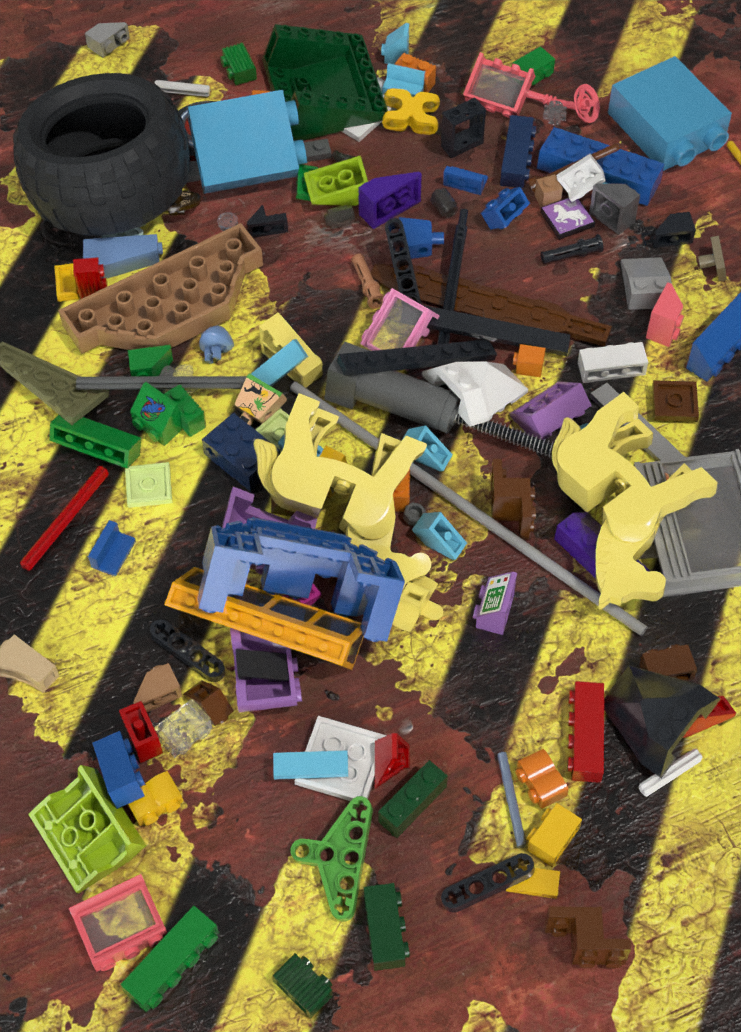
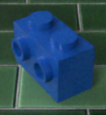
[481,187,530,230]

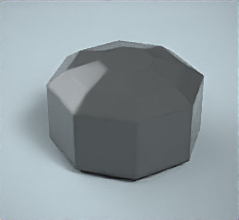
[403,502,426,526]

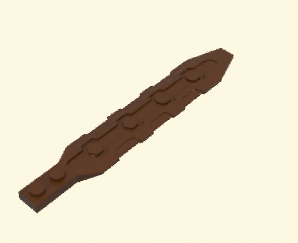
[371,264,612,347]

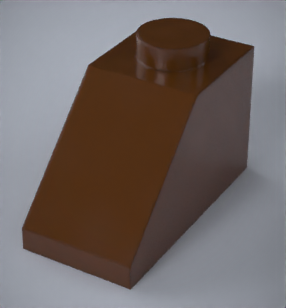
[183,680,234,726]

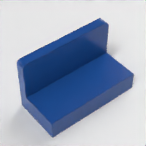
[443,166,488,195]
[88,520,136,576]

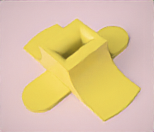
[392,576,443,632]

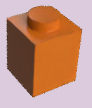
[513,344,546,378]

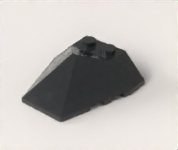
[604,666,720,779]

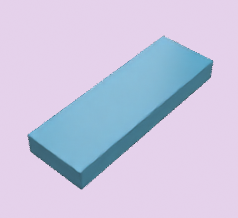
[251,339,308,386]
[273,750,348,779]

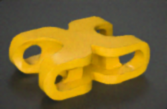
[382,88,440,135]

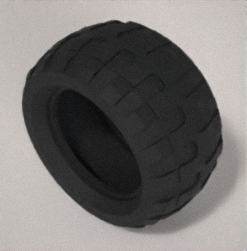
[13,73,190,236]

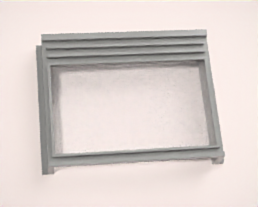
[633,449,741,597]

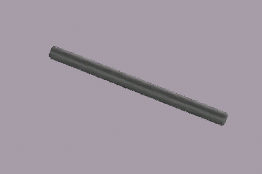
[76,376,247,390]

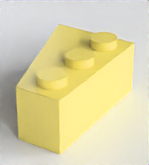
[259,312,323,388]

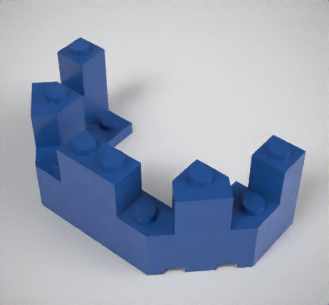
[197,517,405,642]

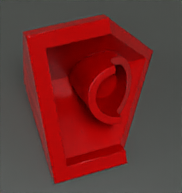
[375,733,410,789]

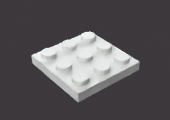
[295,716,387,805]

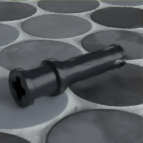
[540,234,604,264]

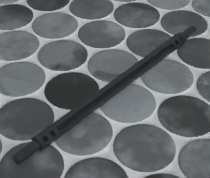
[433,209,468,387]

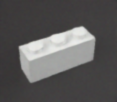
[578,342,648,383]

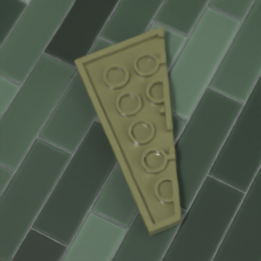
[0,342,109,425]

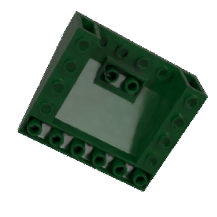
[262,24,388,141]

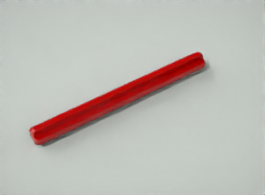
[20,466,109,571]

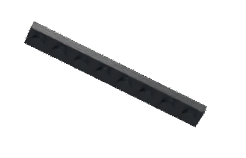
[336,340,497,376]

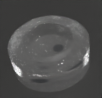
[218,212,238,231]

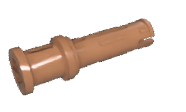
[351,254,384,309]

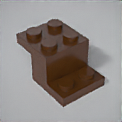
[490,459,536,540]
[544,906,631,969]

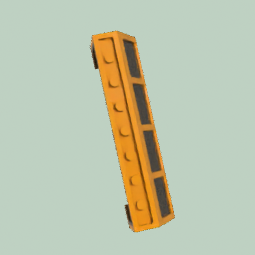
[164,567,364,670]

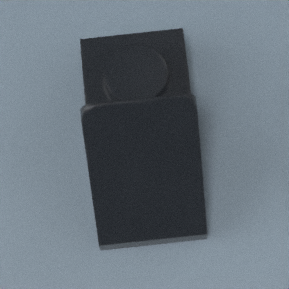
[247,205,288,238]

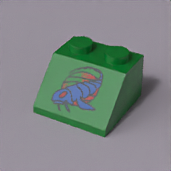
[131,382,183,446]

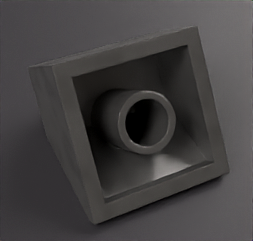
[589,184,640,235]

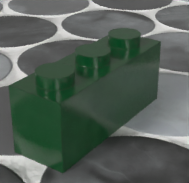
[378,760,448,838]
[363,883,410,971]

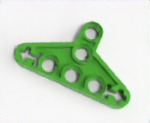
[291,796,373,922]

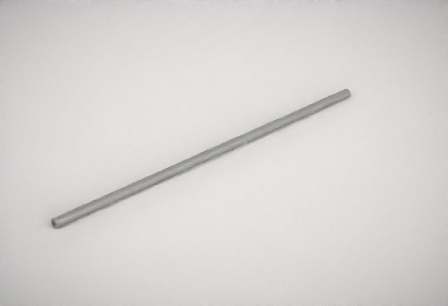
[290,382,648,636]

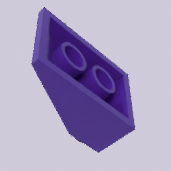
[359,172,422,229]

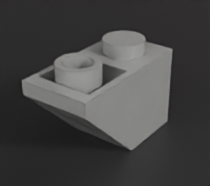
[85,22,130,58]

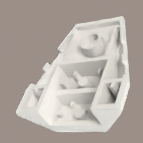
[422,361,528,426]

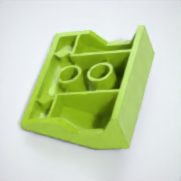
[28,765,147,893]

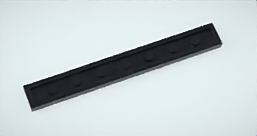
[400,302,571,356]

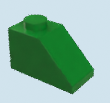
[128,345,173,377]

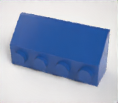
[686,292,741,382]

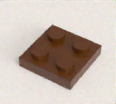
[652,380,699,422]

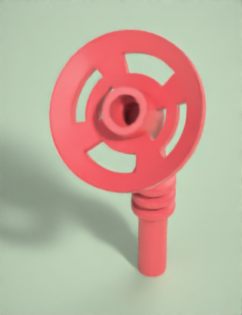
[527,84,600,123]

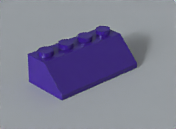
[554,512,650,579]

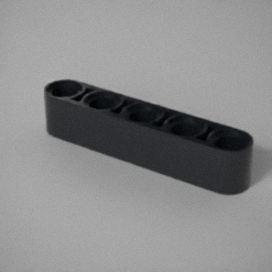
[385,218,422,307]

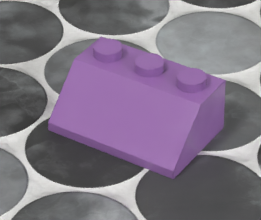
[509,382,591,440]

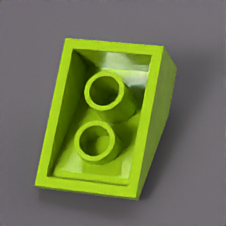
[304,156,368,206]

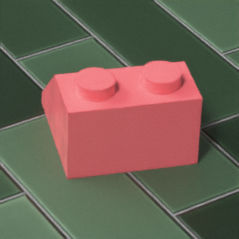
[646,282,684,347]

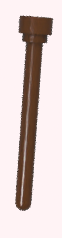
[528,143,620,193]

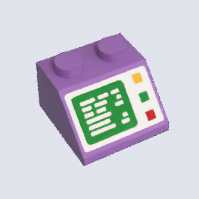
[473,572,517,635]

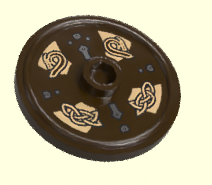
[166,190,201,216]

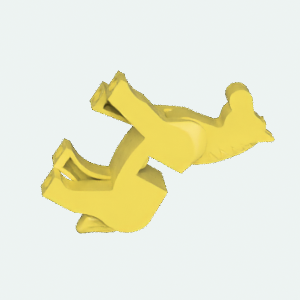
[552,392,718,609]
[253,393,431,589]

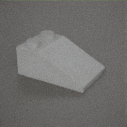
[621,257,672,310]

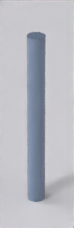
[497,752,527,848]

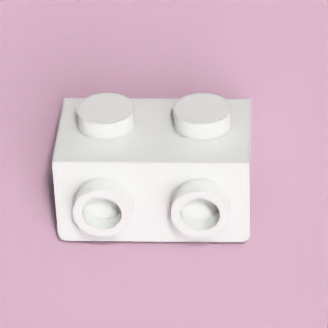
[556,154,605,202]

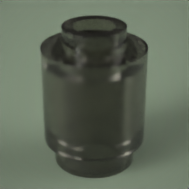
[430,188,458,218]
[324,205,355,229]

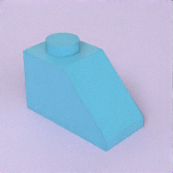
[381,23,409,64]
[402,426,453,472]
[412,512,467,560]

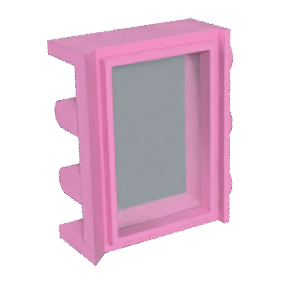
[360,288,439,371]

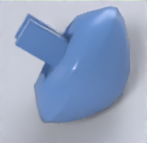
[199,326,234,364]

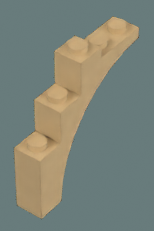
[0,635,59,693]

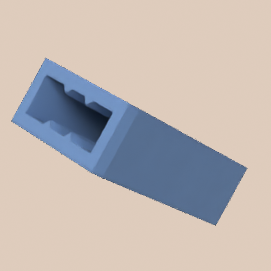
[83,234,163,279]

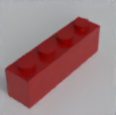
[567,681,604,783]

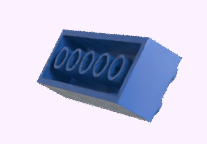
[537,127,665,206]

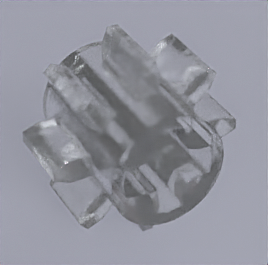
[543,101,567,125]

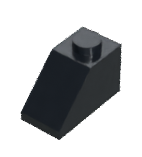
[652,212,696,248]

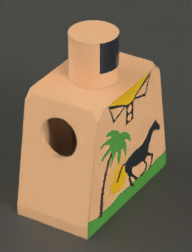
[235,373,287,425]

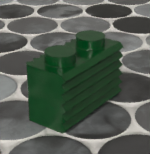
[272,953,333,1019]

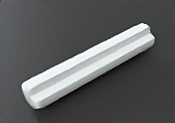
[155,80,210,97]
[638,749,702,797]

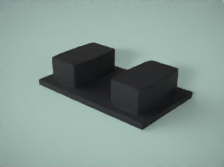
[235,649,289,683]

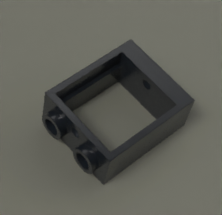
[441,98,486,158]

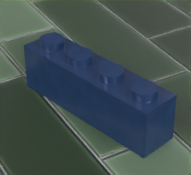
[500,115,537,188]

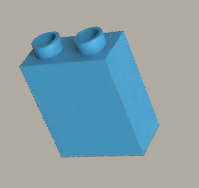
[608,56,732,171]
[187,90,307,194]

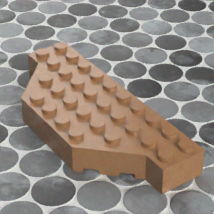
[58,223,263,354]

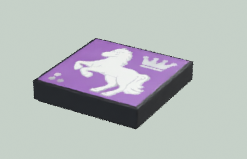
[540,197,595,240]

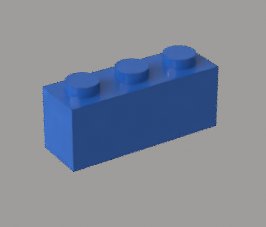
[93,731,146,809]

